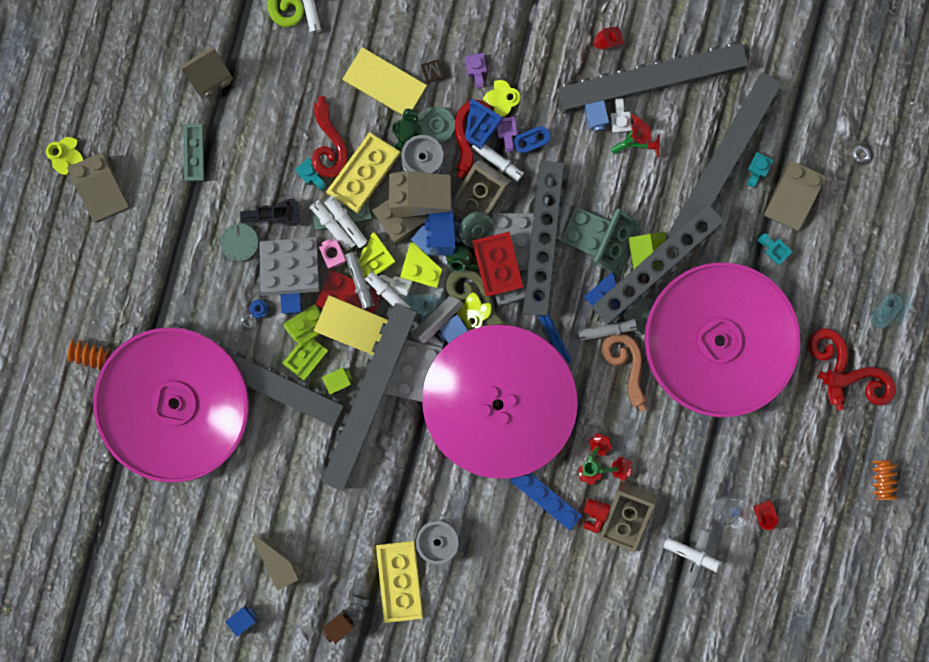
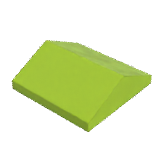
[628,232,669,275]

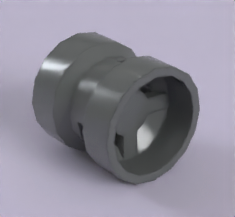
[346,594,370,619]

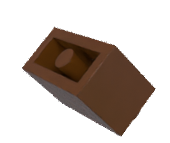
[323,610,356,644]

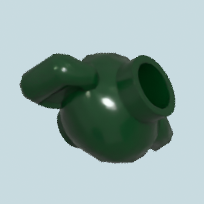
[392,108,422,150]
[444,244,479,272]

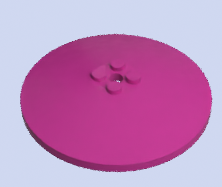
[644,263,800,417]
[422,324,578,479]
[93,327,249,482]

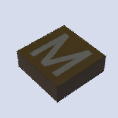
[421,59,445,84]

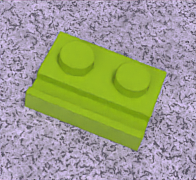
[283,304,321,347]
[283,339,328,381]

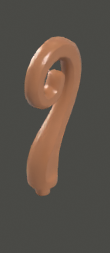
[602,333,648,412]

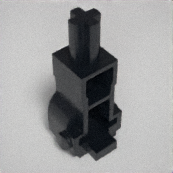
[240,198,300,226]

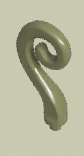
[446,268,507,325]

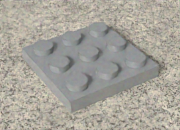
[493,213,550,271]
[259,237,319,296]
[384,339,443,402]

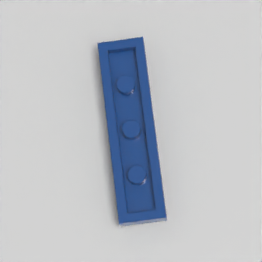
[510,473,582,530]

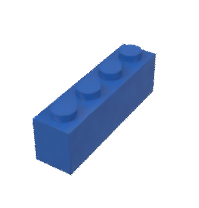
[425,190,455,255]

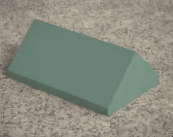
[592,208,642,275]

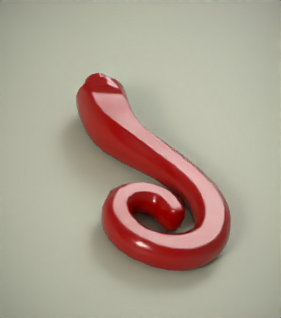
[312,96,348,178]
[455,99,493,180]
[809,328,848,411]
[818,367,896,406]

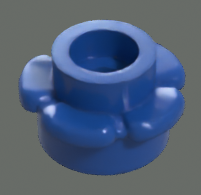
[249,300,268,319]

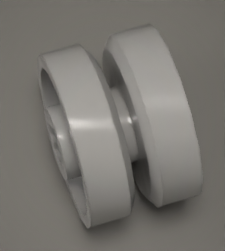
[401,135,444,174]
[416,520,459,564]

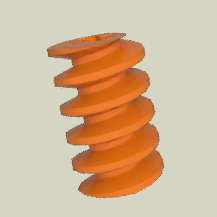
[67,338,111,370]
[872,461,898,500]

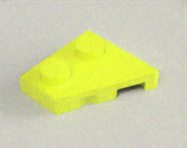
[358,232,396,283]
[400,242,442,288]

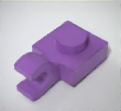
[465,53,487,88]
[497,117,517,152]

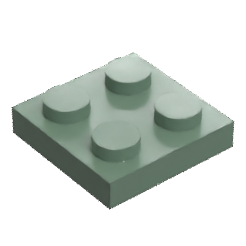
[560,207,610,257]

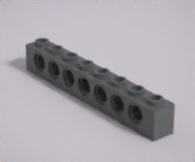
[522,160,566,317]
[591,204,723,324]

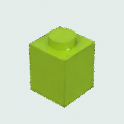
[322,367,353,395]

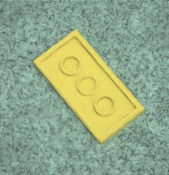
[342,47,427,115]
[326,132,401,214]
[314,295,388,356]
[376,541,423,623]

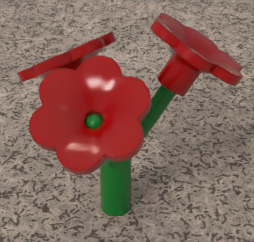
[610,114,660,157]

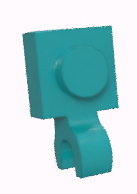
[747,152,774,187]
[295,157,326,191]
[758,233,793,266]

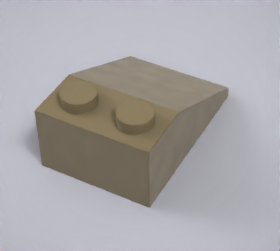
[180,46,233,99]
[67,152,129,223]
[452,160,512,221]
[763,161,826,231]
[389,171,452,218]
[372,199,427,244]
[599,481,657,553]
[252,534,303,591]

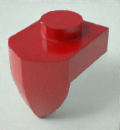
[593,26,625,50]
[752,500,779,531]

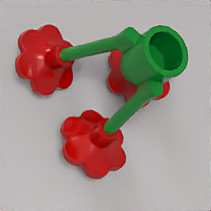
[578,433,633,485]

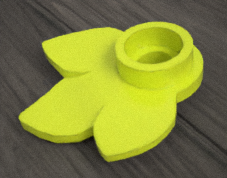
[483,80,521,117]
[46,137,83,175]
[456,292,492,330]

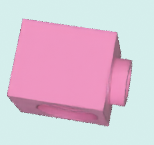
[319,239,347,270]

